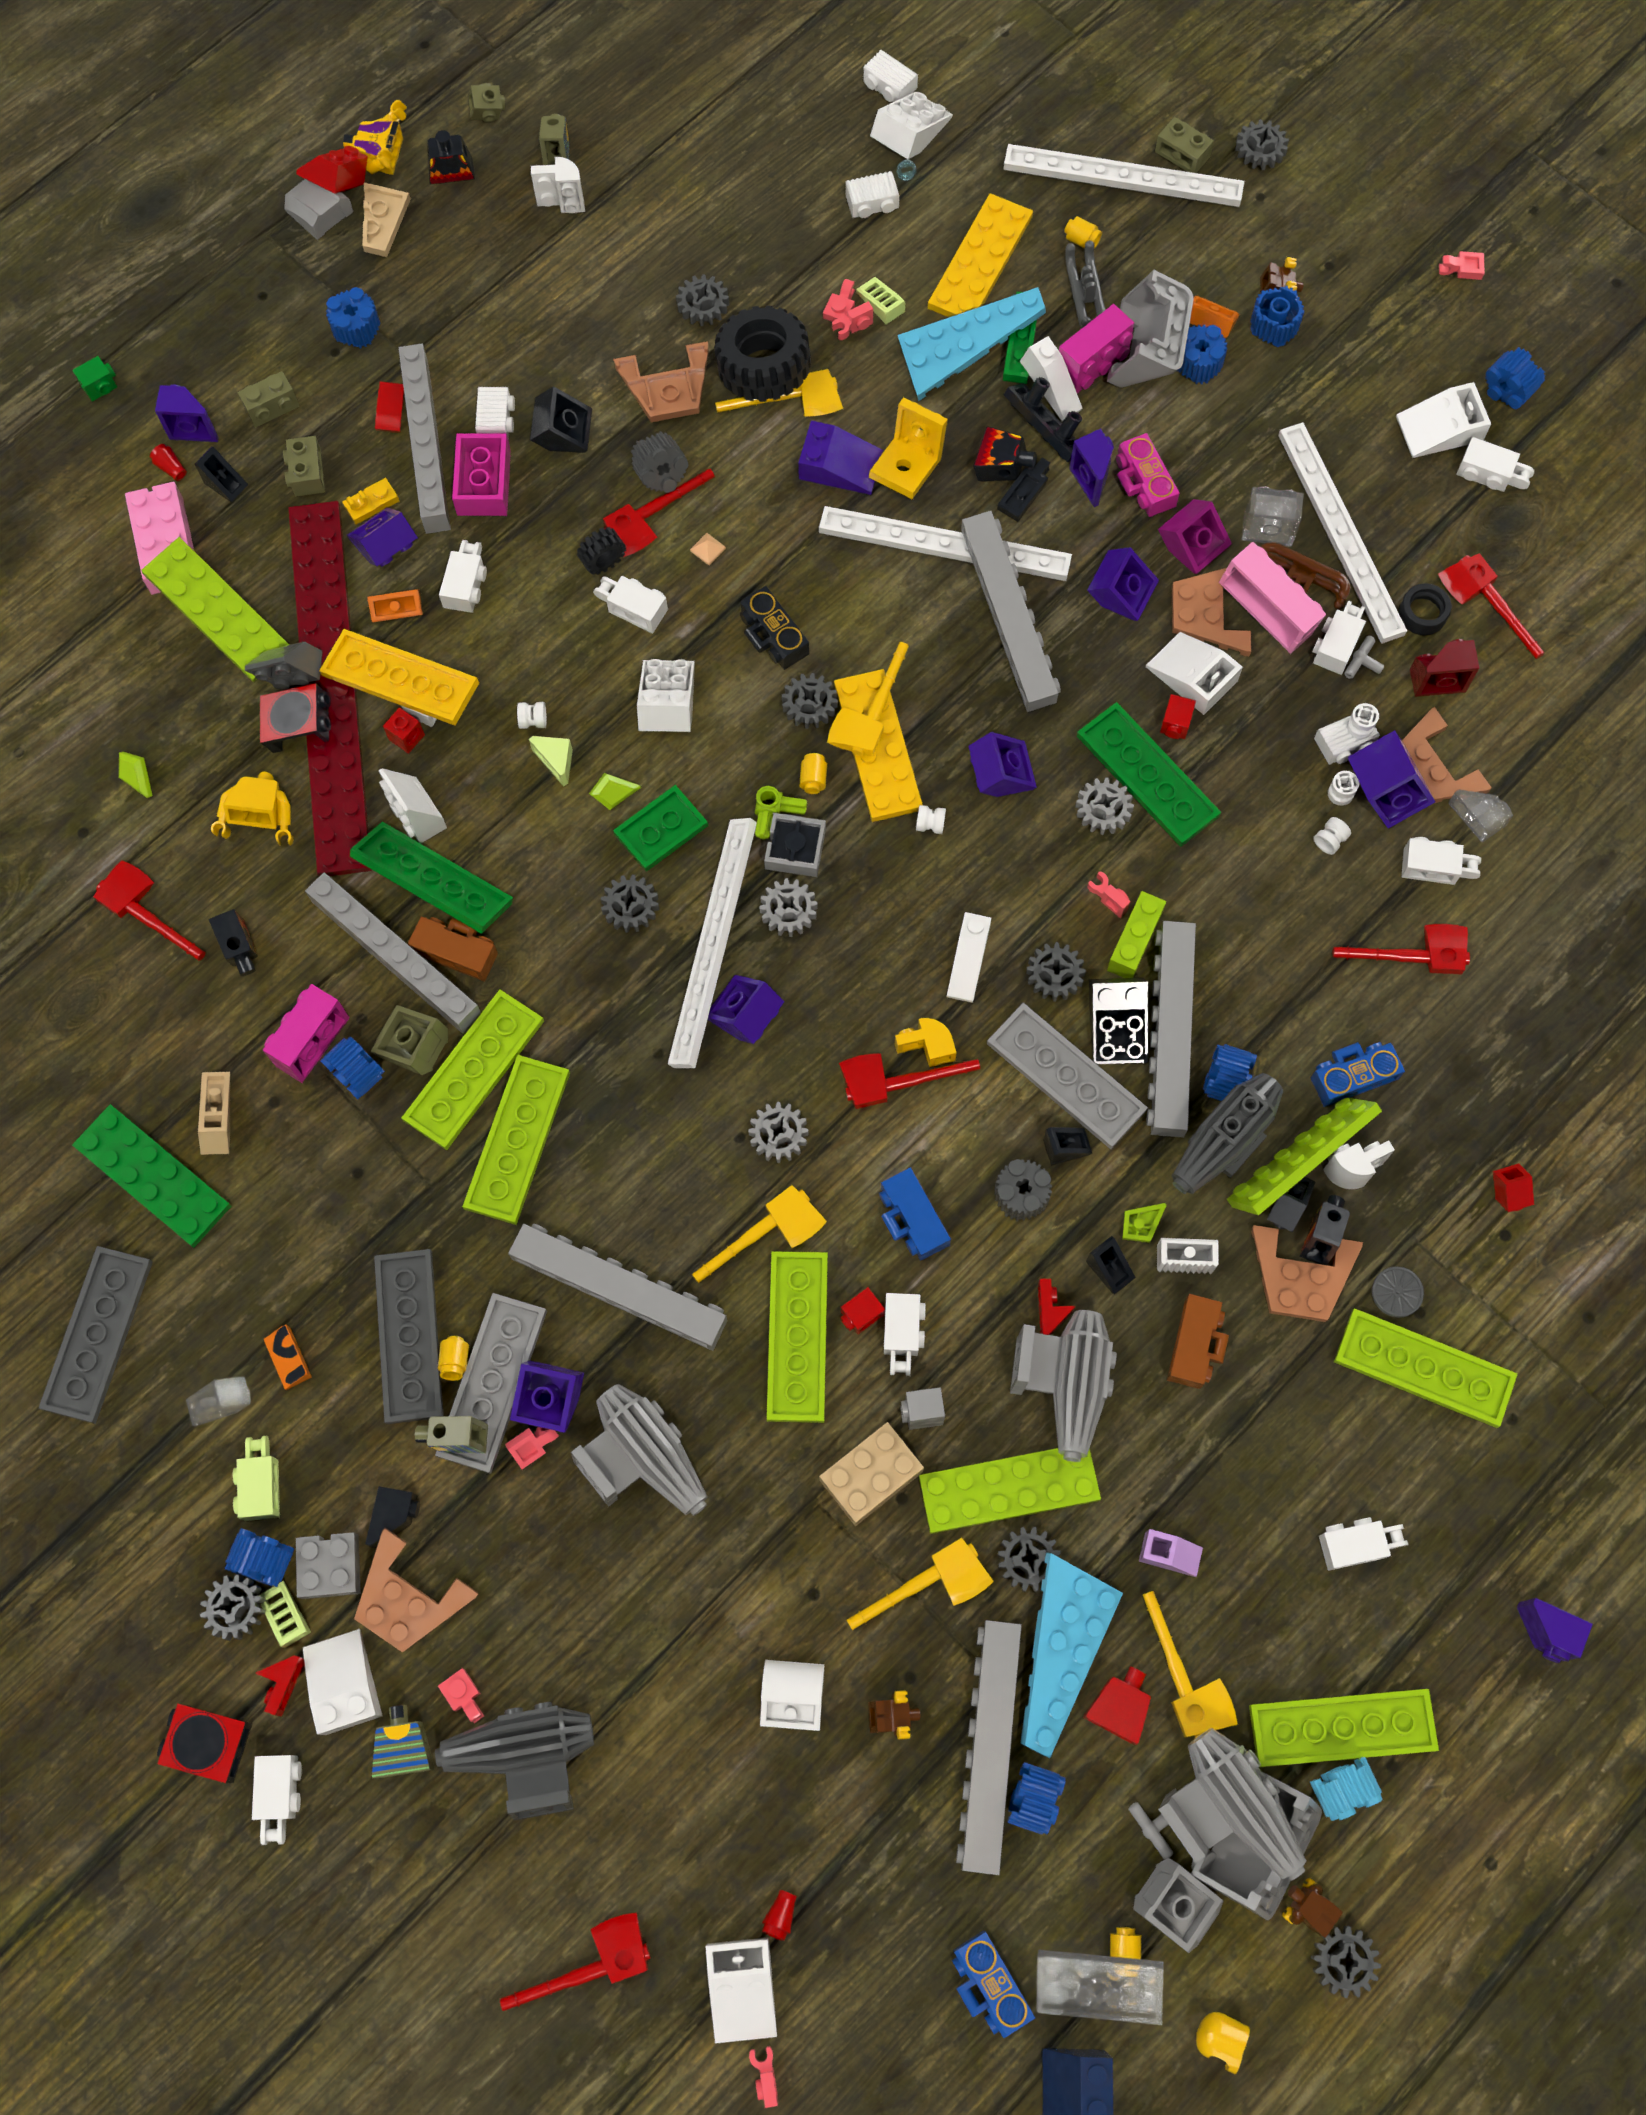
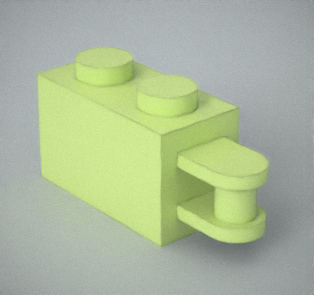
[233,1436,280,1521]

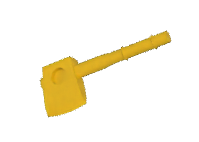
[715,369,843,417]
[827,642,909,757]
[692,1185,827,1283]
[846,1538,994,1630]
[1143,1591,1238,1738]

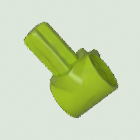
[755,786,807,840]

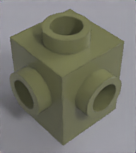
[467,83,505,122]

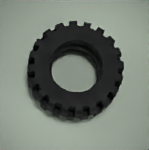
[714,305,811,402]

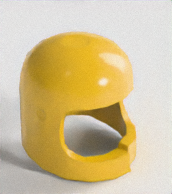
[1196,2012,1250,2074]

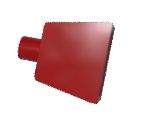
[1083,1666,1151,1745]

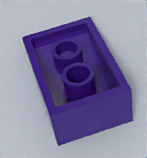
[798,421,883,495]

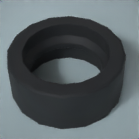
[1399,583,1452,636]

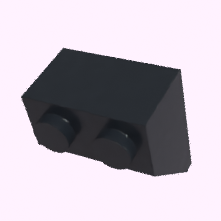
[530,386,592,453]

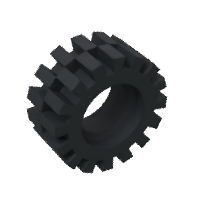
[577,527,626,575]

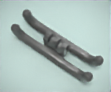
[1065,240,1106,329]

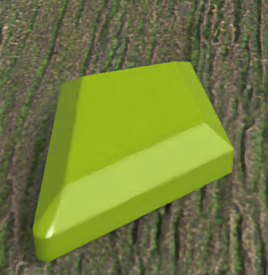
[118,752,152,798]
[589,773,641,810]
[1122,1203,1166,1243]

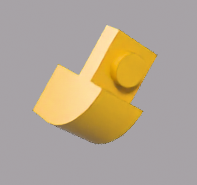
[895,1018,956,1067]

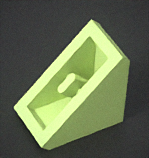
[529,736,573,786]

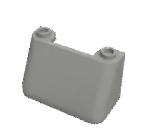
[1107,270,1193,388]
[1191,1771,1322,1920]

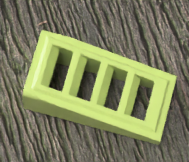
[856,277,905,324]
[259,1581,311,1648]

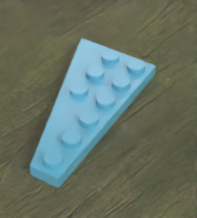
[898,287,1046,401]
[1021,1552,1123,1758]

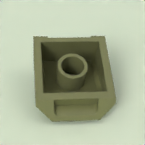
[370,1005,448,1075]

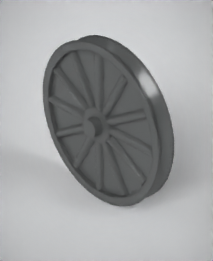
[1372,1267,1424,1318]

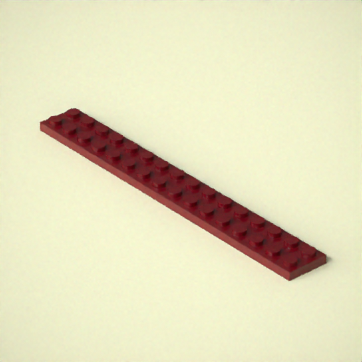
[288,501,372,877]

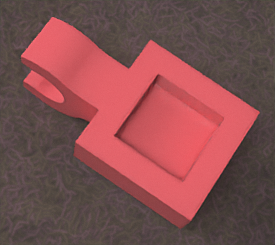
[1439,251,1485,280]
[823,279,855,322]
[832,301,873,340]
[1087,872,1131,918]
[505,1427,559,1469]
[438,1668,485,1723]
[749,2046,779,2108]

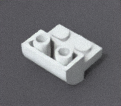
[531,157,585,213]
[1323,1141,1394,1189]
[760,1660,824,1731]

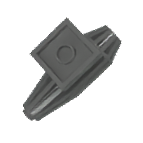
[1172,1073,1283,1194]
[435,1702,594,1821]

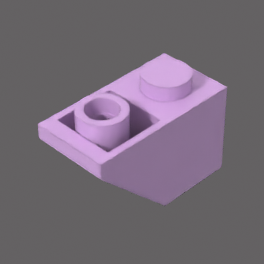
[1139,1529,1203,1577]

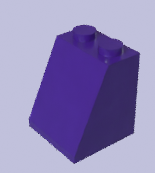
[1348,730,1436,828]

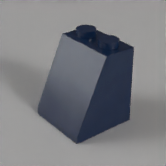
[1042,2048,1113,2115]

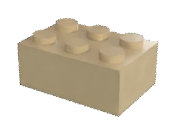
[819,1422,924,1526]

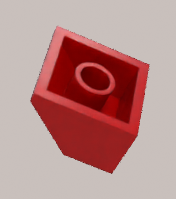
[296,146,368,194]

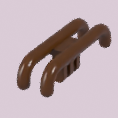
[1260,542,1351,610]

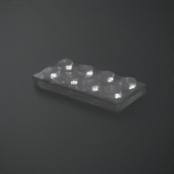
[1037,1950,1164,2025]

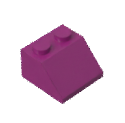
[1158,499,1232,574]

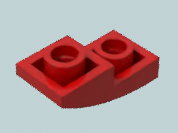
[375,381,404,433]

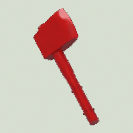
[603,468,715,557]
[1438,553,1544,659]
[93,860,205,961]
[1332,924,1470,975]
[839,1053,980,1109]
[500,1912,651,2011]

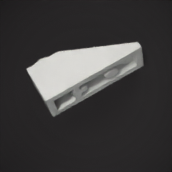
[1020,336,1082,422]
[947,912,991,1003]

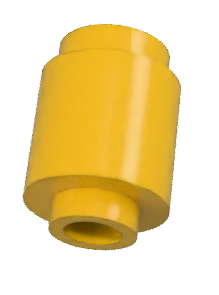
[1064,216,1102,249]
[799,753,827,794]
[438,1336,469,1381]
[1110,1927,1141,1975]

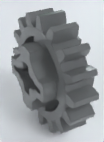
[1235,120,1289,170]
[676,274,729,326]
[782,673,838,729]
[601,875,659,933]
[1026,942,1086,1001]
[997,1527,1061,1592]
[200,1574,266,1641]
[1311,1925,1381,1998]

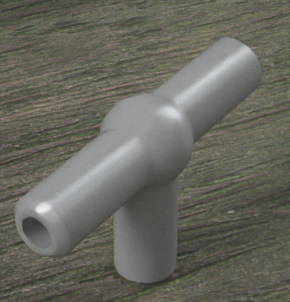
[1344,636,1384,678]
[1129,1802,1173,1859]

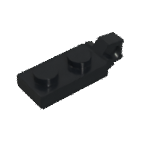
[997,458,1050,522]

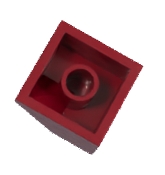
[1410,639,1479,697]

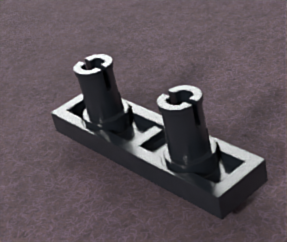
[1004,377,1082,462]

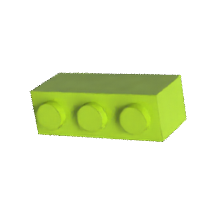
[1107,891,1167,978]

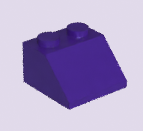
[155,384,219,442]
[1069,429,1114,507]
[346,507,418,566]
[1087,547,1159,621]
[968,732,1037,797]
[707,975,784,1044]
[510,1360,584,1433]
[1517,1598,1593,1663]

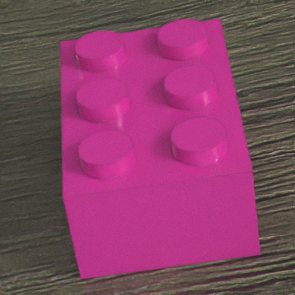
[1059,304,1134,393]
[452,434,511,516]
[263,984,349,1083]

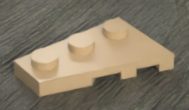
[362,182,411,257]

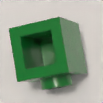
[72,356,117,401]

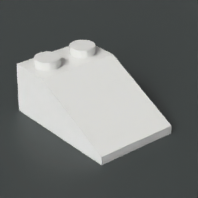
[303,1629,382,1735]

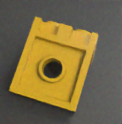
[869,397,948,499]

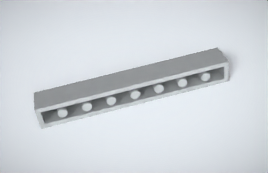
[398,344,451,534]
[961,511,1061,712]
[305,873,481,1035]
[1146,921,1196,1138]
[508,1224,727,1351]
[956,1620,1021,1875]

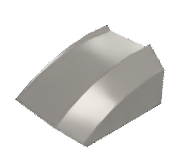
[284,179,353,240]
[1133,1858,1223,1953]

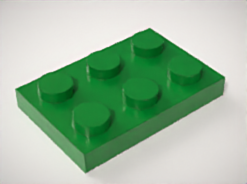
[613,785,708,872]

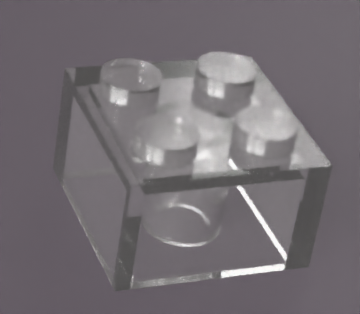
[1241,486,1304,547]

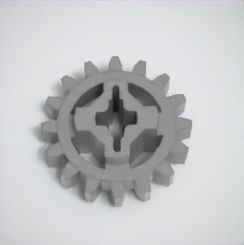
[1075,778,1134,835]
[759,878,817,937]
[748,1102,808,1163]

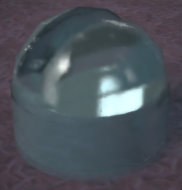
[897,160,916,181]

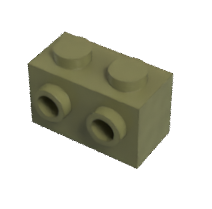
[1155,117,1214,173]
[237,371,300,428]
[283,436,325,496]

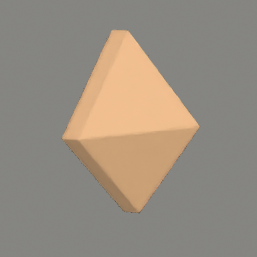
[690,533,726,565]

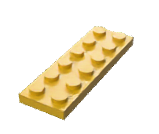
[928,193,1033,317]
[319,629,479,726]
[834,669,922,822]

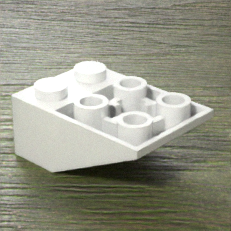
[870,92,953,159]
[1396,382,1491,458]
[1146,632,1243,715]
[637,659,695,732]
[379,768,447,844]
[706,1937,777,2043]

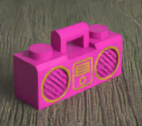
[1116,433,1180,517]

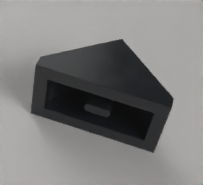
[195,446,248,502]
[1043,1127,1093,1166]
[1086,1236,1136,1295]

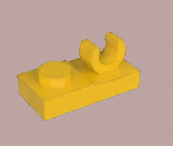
[342,478,399,525]

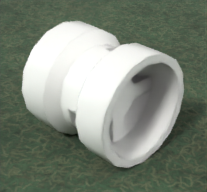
[517,702,547,729]
[1347,703,1379,739]
[1328,771,1359,806]
[916,805,946,834]
[1314,817,1351,855]

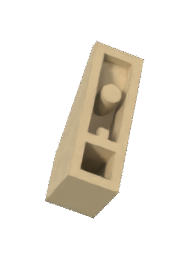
[198,1072,230,1155]

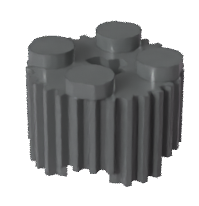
[631,431,689,493]
[994,1159,1052,1221]

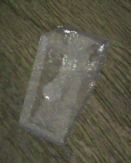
[1448,789,1513,842]
[186,1376,251,1426]

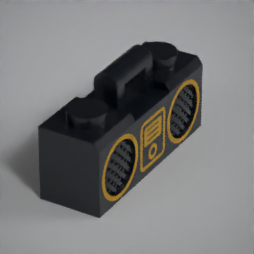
[740,586,810,670]

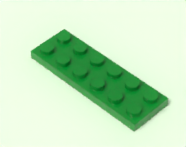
[1077,702,1221,847]
[350,821,513,934]
[72,1104,232,1248]

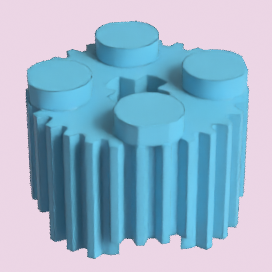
[1310,1757,1383,1821]

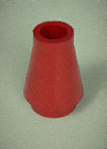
[150,444,187,481]
[762,1890,797,1941]

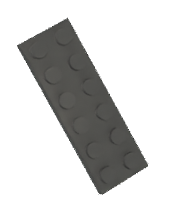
[39,1246,153,1424]
[374,1249,444,1424]

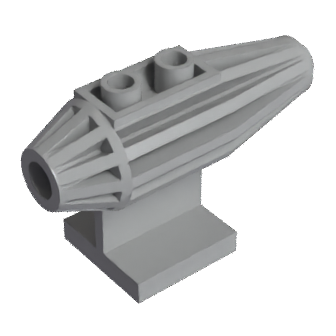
[1010,1310,1117,1462]
[571,1384,708,1516]
[1158,1728,1306,1881]

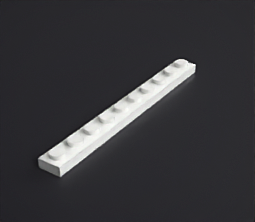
[1004,144,1244,207]
[1278,423,1407,644]
[819,506,1072,581]
[668,818,757,1068]

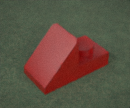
[1038,1279,1075,1335]
[256,1655,305,1716]

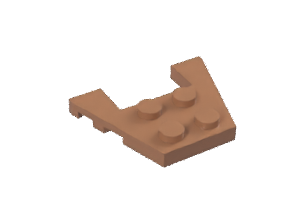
[614,341,709,422]
[1172,568,1251,656]
[1402,707,1491,803]
[1251,1225,1363,1322]
[354,1528,478,1652]

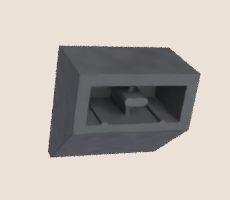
[245,641,322,690]

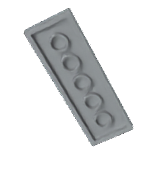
[987,1003,1148,1149]
[435,1293,547,1474]

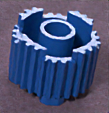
[1250,286,1304,347]
[326,287,381,348]
[1177,325,1227,384]
[1485,347,1545,409]
[320,1037,385,1100]
[1203,1044,1257,1101]
[225,1528,294,1587]
[1007,1762,1066,1835]

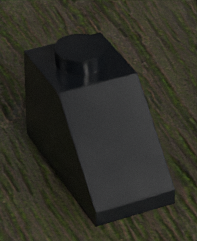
[1267,1177,1316,1232]
[365,1486,420,1548]

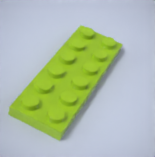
[141,537,289,682]
[401,989,544,1150]
[462,1055,570,1225]
[1227,1098,1382,1215]
[767,1251,828,1423]
[1334,1308,1517,1428]
[919,1448,1101,1534]
[1249,1689,1439,1767]

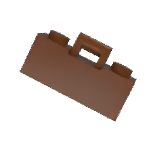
[408,916,498,982]
[1167,1294,1229,1389]

